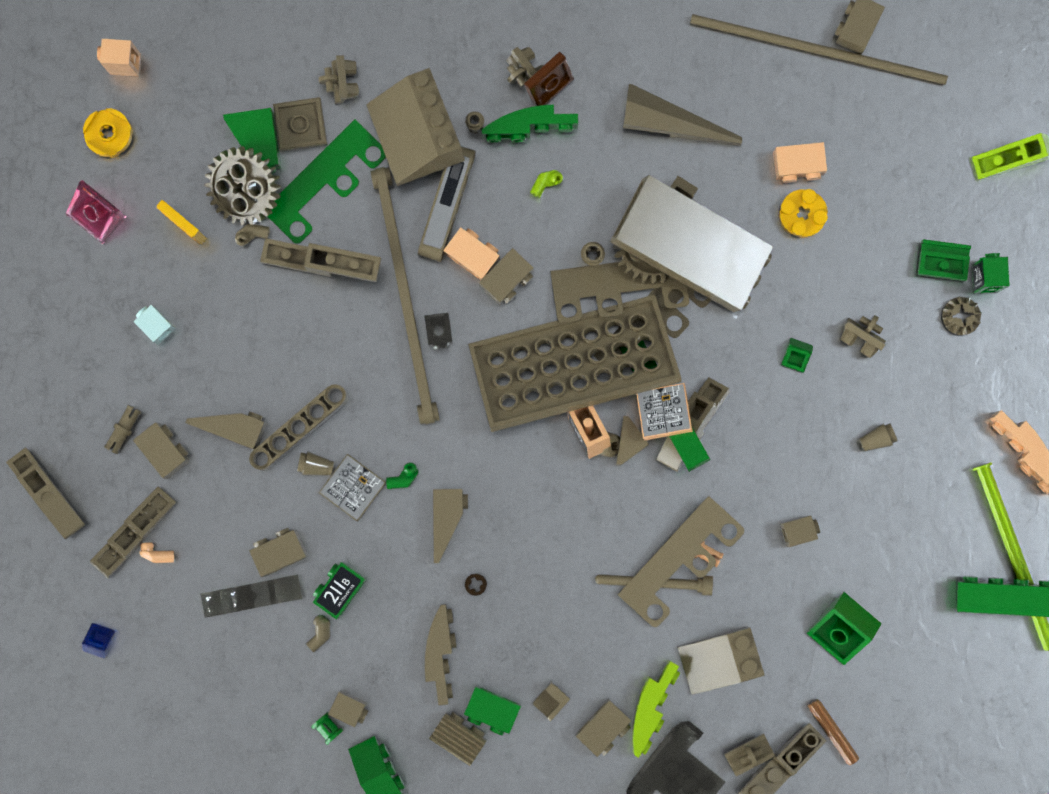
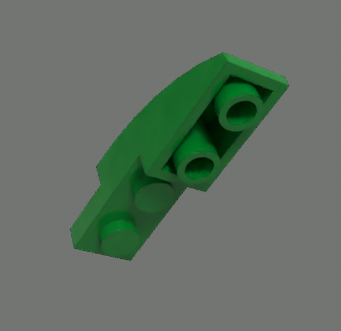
[482,105,578,143]

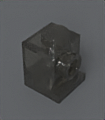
[424,313,453,350]

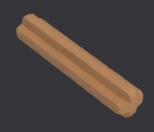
[808,699,859,765]

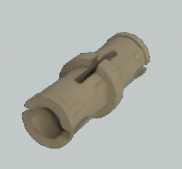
[104,404,142,454]

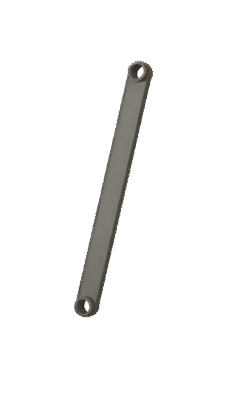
[370,167,440,424]

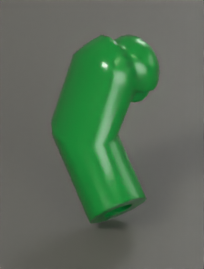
[386,462,418,489]

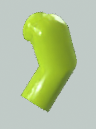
[530,170,563,198]

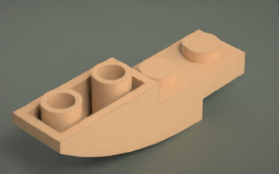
[989,410,1049,494]

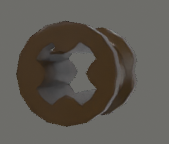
[465,574,487,596]

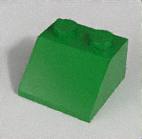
[806,592,882,665]

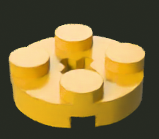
[83,108,133,158]
[779,189,828,238]

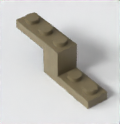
[260,238,381,282]

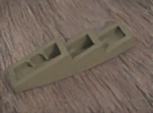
[90,486,176,579]

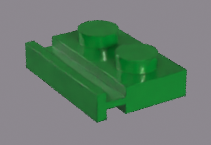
[917,239,971,281]

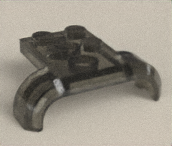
[626,721,725,794]

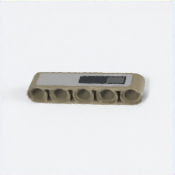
[418,146,476,262]
[249,384,348,471]

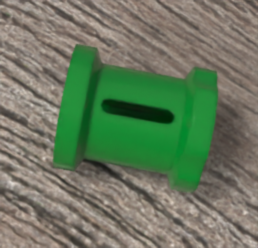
[311,712,344,745]

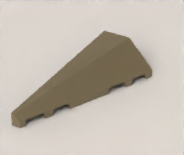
[623,84,742,146]

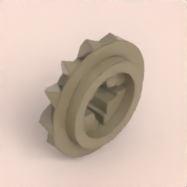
[942,296,982,335]

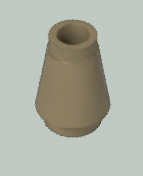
[581,242,605,266]
[859,423,898,452]
[297,451,334,476]

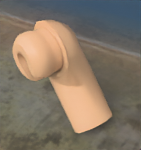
[139,542,174,563]

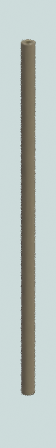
[690,14,948,85]

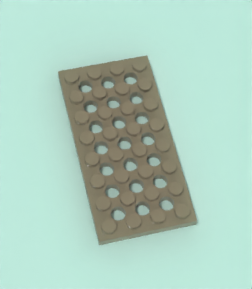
[468,295,682,432]

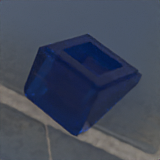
[82,623,115,659]

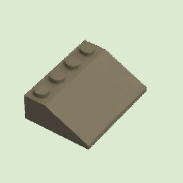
[366,68,465,186]

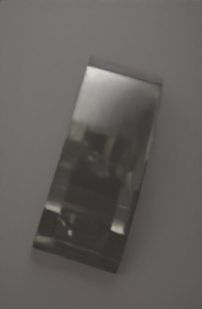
[200,575,302,618]

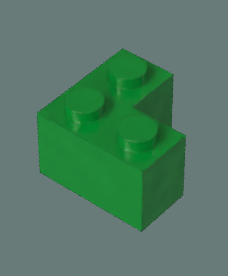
[348,736,405,794]

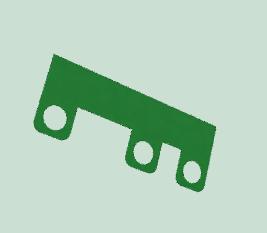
[267,119,386,244]

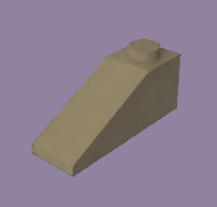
[185,411,267,449]
[433,489,468,563]

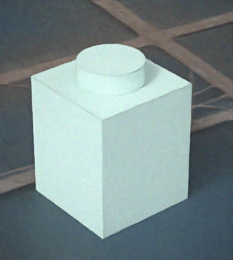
[134,305,176,345]

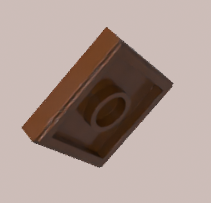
[524,52,574,106]

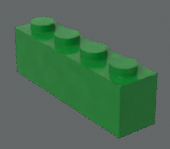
[956,576,1049,617]

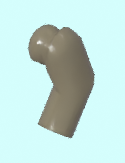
[306,615,331,652]

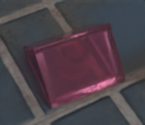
[66,180,127,244]

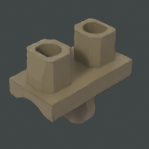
[506,47,544,87]
[318,55,359,104]
[841,315,886,358]
[724,733,775,777]

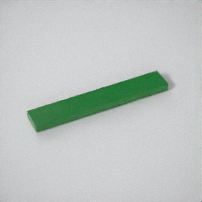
[620,340,711,472]

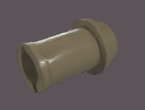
[465,111,484,134]

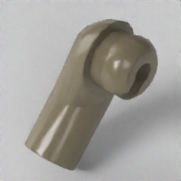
[235,223,270,246]

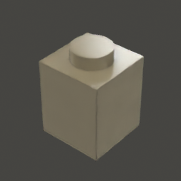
[780,516,820,547]
[328,691,369,727]

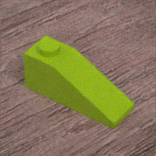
[972,133,1049,180]

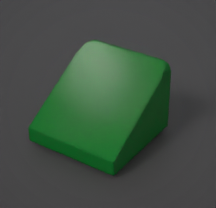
[781,338,813,373]

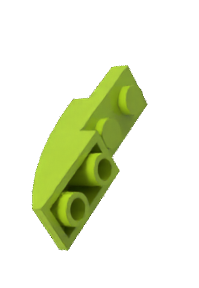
[632,660,680,758]

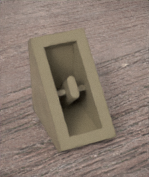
[616,416,649,466]

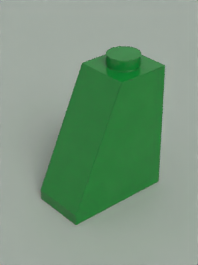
[223,108,282,174]

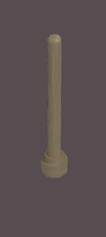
[595,574,713,596]

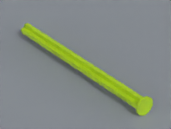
[973,462,1049,651]

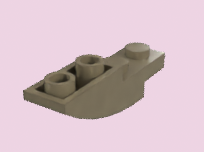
[657,377,730,472]
[6,447,85,540]
[425,604,457,706]
[738,723,827,794]

